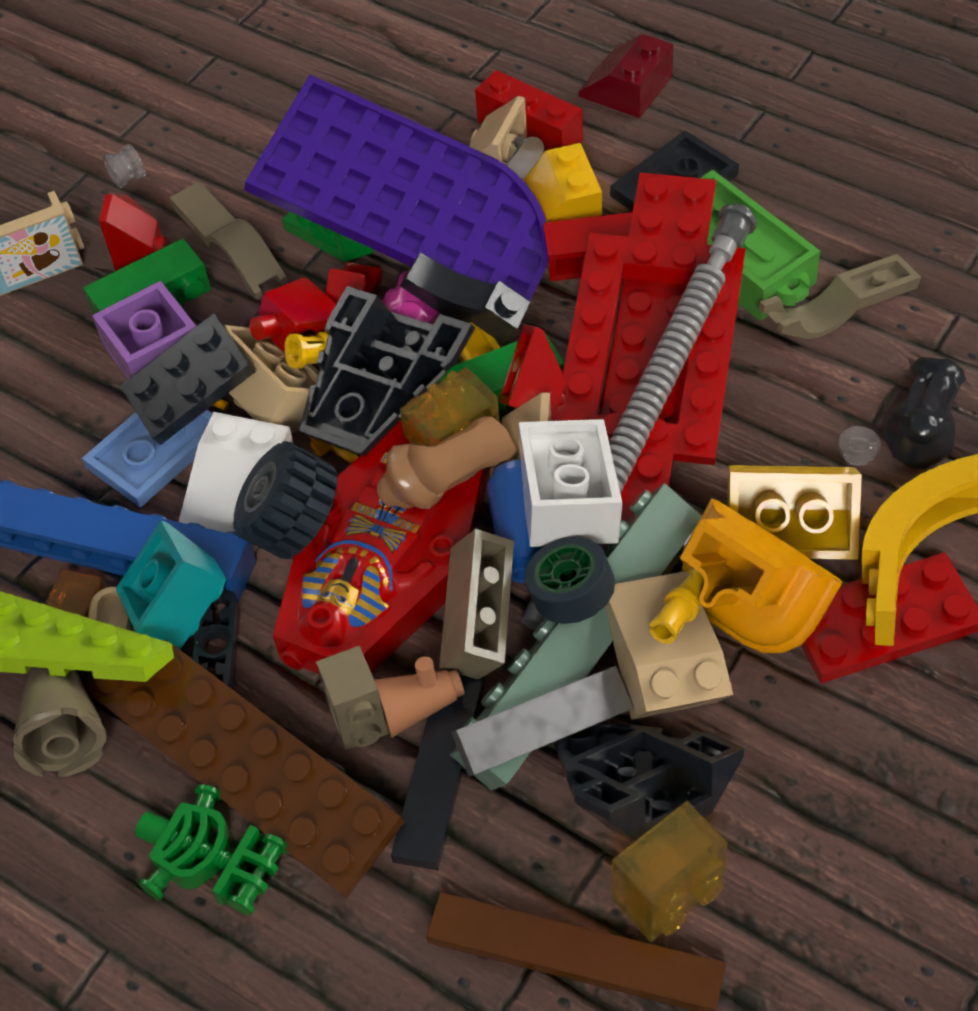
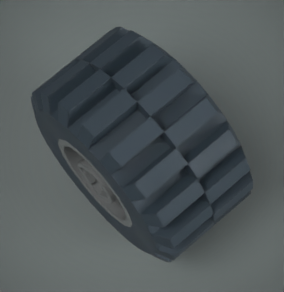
[233,441,337,560]

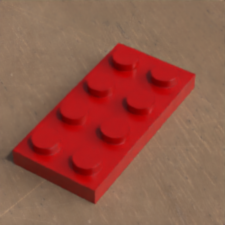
[801,552,978,684]

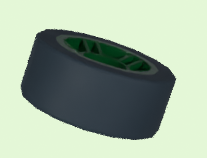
[524,536,615,624]

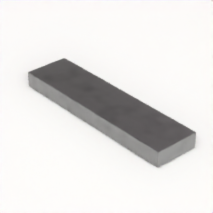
[451,666,633,777]

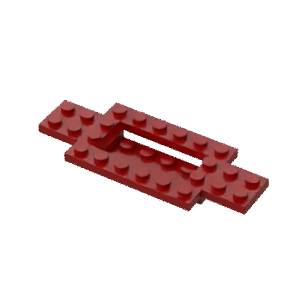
[554,172,746,522]

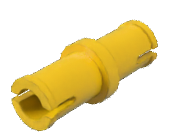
[649,568,704,644]

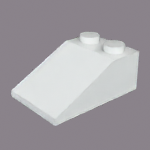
[179,412,294,553]
[518,419,622,547]

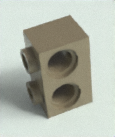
[316,645,388,750]

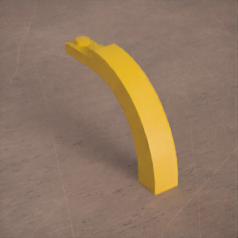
[862,454,978,646]

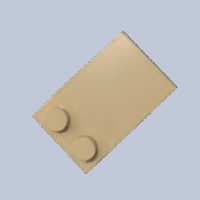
[605,571,733,720]

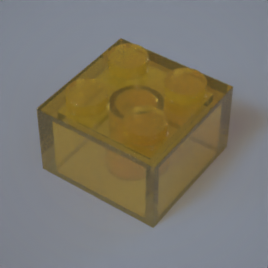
[612,801,728,942]

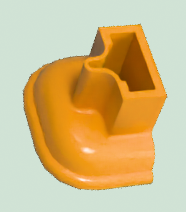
[680,499,843,654]

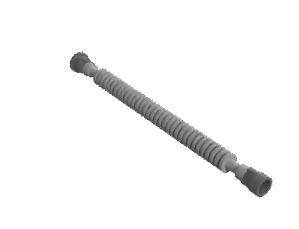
[520,204,757,631]

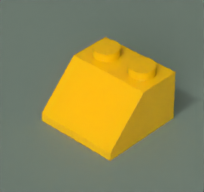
[523,143,602,222]

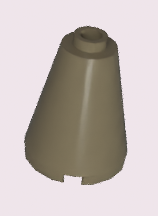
[12,667,106,777]

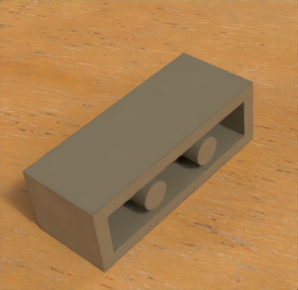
[439,529,514,680]

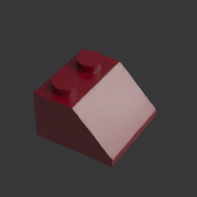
[578,34,673,119]

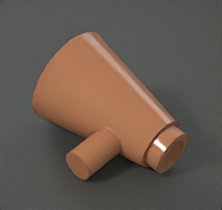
[374,657,465,738]

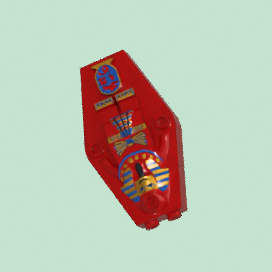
[273,406,490,675]

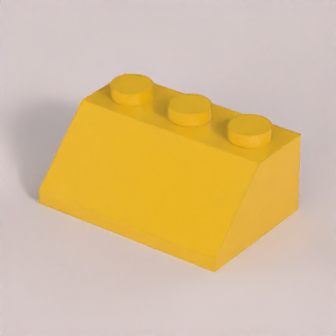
[727,465,862,560]

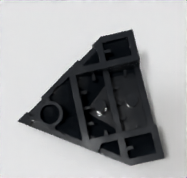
[553,722,744,847]

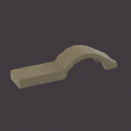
[169,181,288,300]
[758,254,921,339]

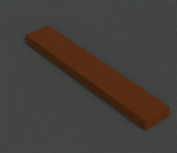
[426,892,726,1011]

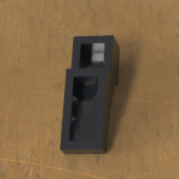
[400,252,530,344]

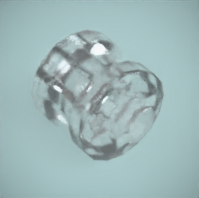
[103,144,146,188]

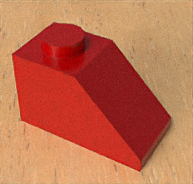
[498,325,566,420]

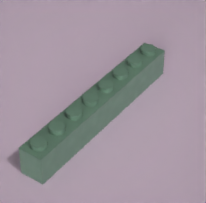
[450,483,701,790]

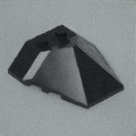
[299,286,475,457]

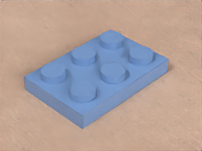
[82,410,213,508]

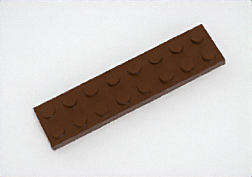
[84,627,405,898]

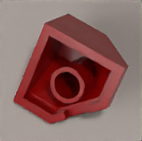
[99,194,168,271]

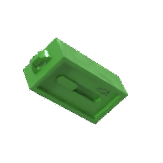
[701,170,820,321]

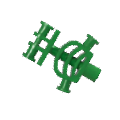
[135,784,288,916]

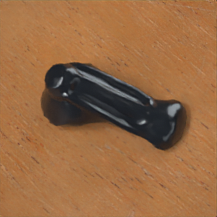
[884,357,966,469]

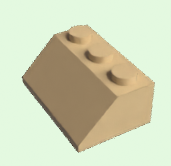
[225,325,319,433]

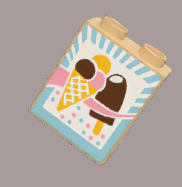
[0,191,84,296]

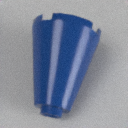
[486,460,544,583]

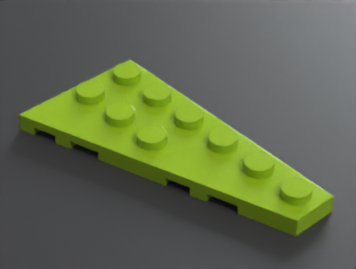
[0,591,174,682]

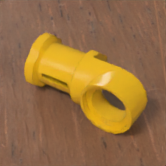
[285,332,329,369]

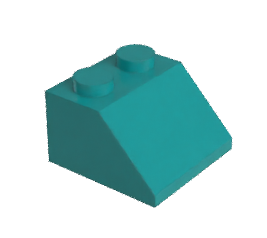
[116,520,227,650]

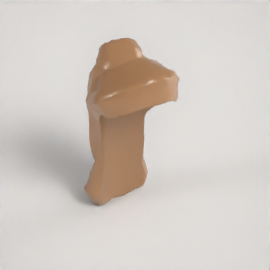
[377,416,518,509]

